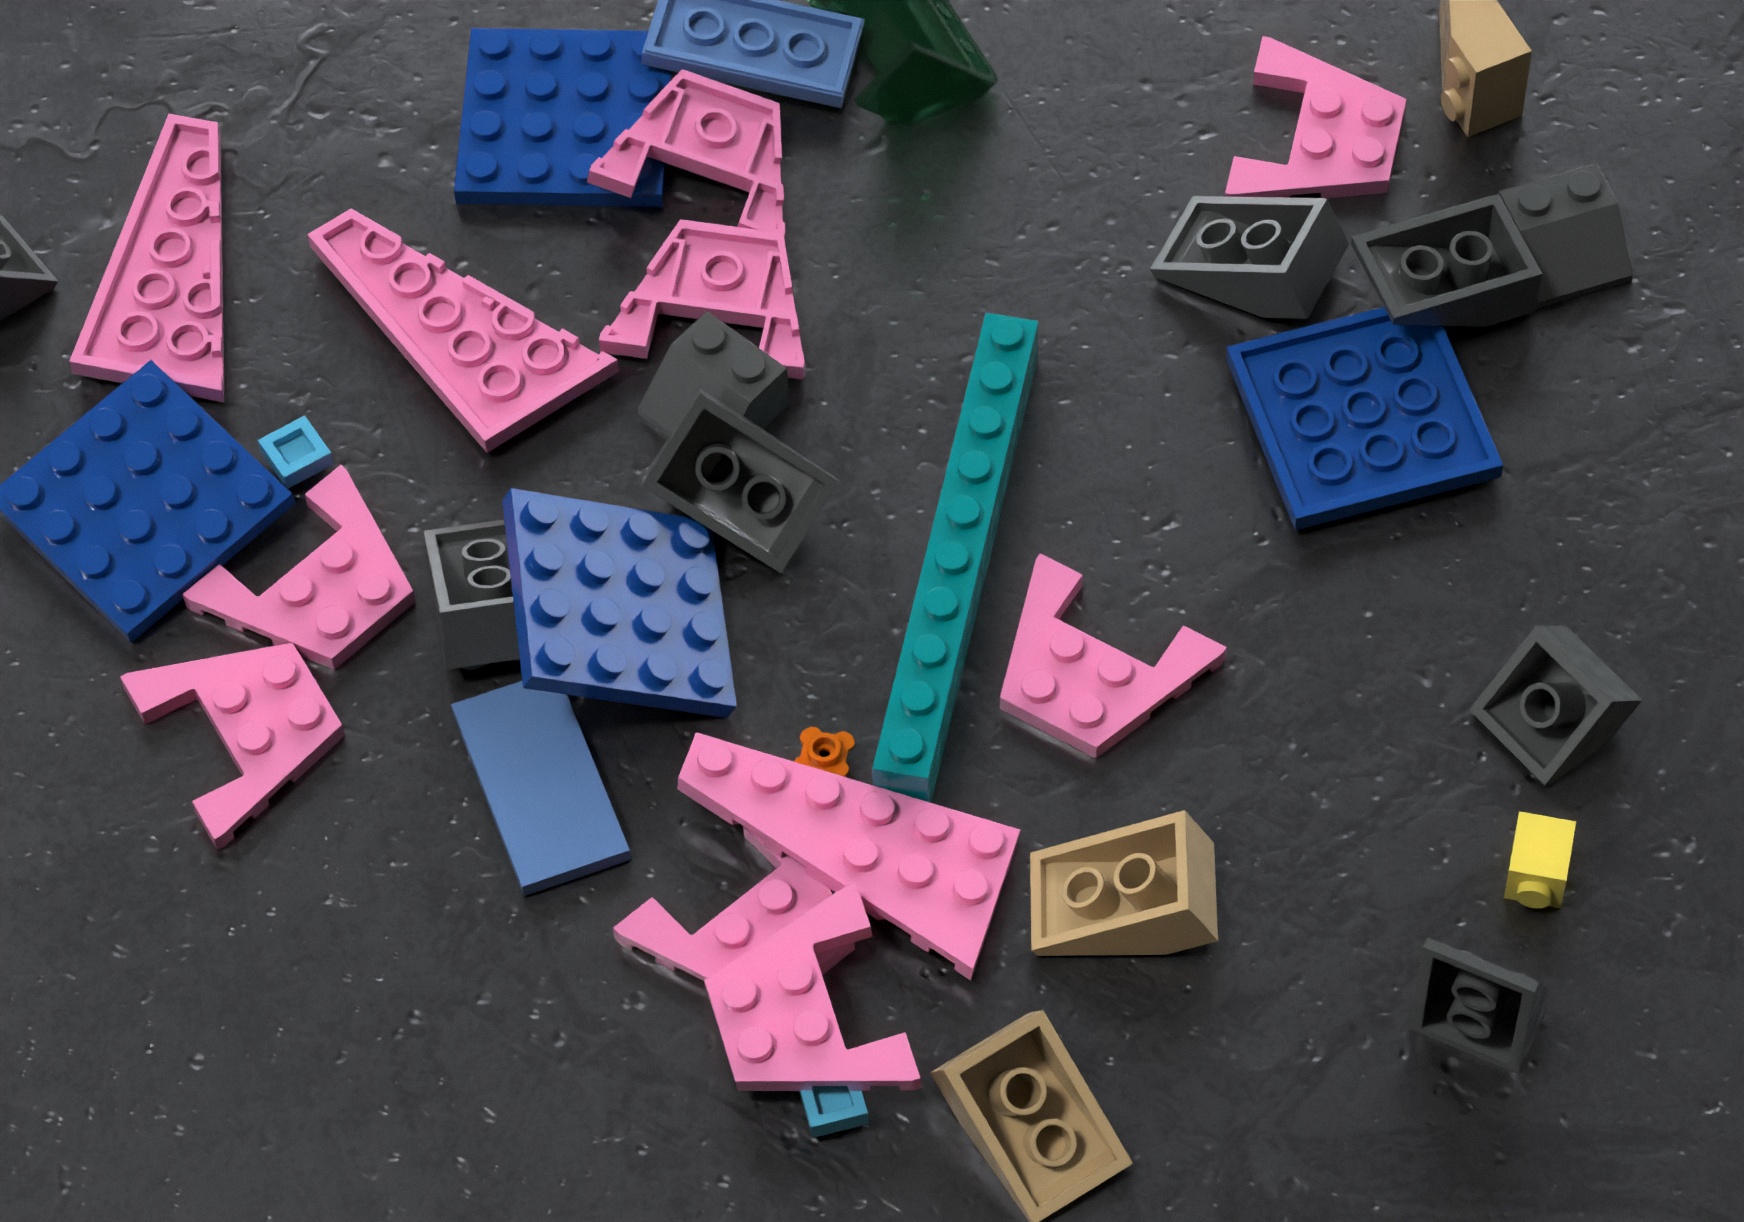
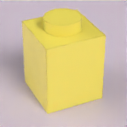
[1504,811,1576,908]

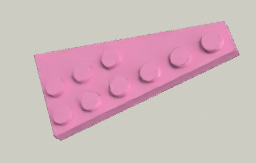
[69,114,225,403]
[307,209,619,453]
[677,732,1020,981]

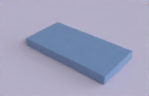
[641,0,865,108]
[451,681,631,896]

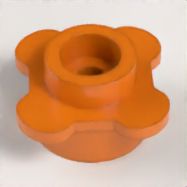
[794,727,855,777]

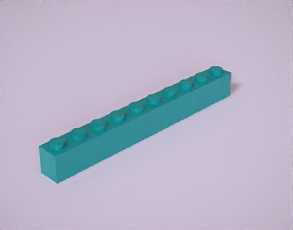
[872,313,1038,803]

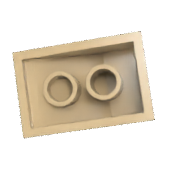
[1439,0,1532,137]
[1030,810,1218,956]
[930,1010,1133,1222]

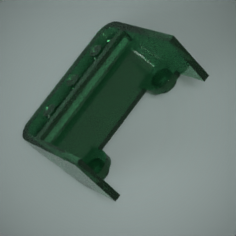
[808,0,998,126]

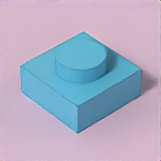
[258,415,334,489]
[799,1086,869,1138]

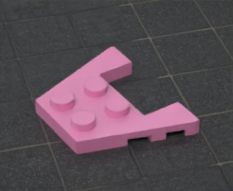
[1225,36,1407,198]
[587,69,785,235]
[599,219,805,380]
[182,465,415,670]
[1000,553,1227,758]
[120,643,345,850]
[613,826,855,987]
[704,882,922,1091]

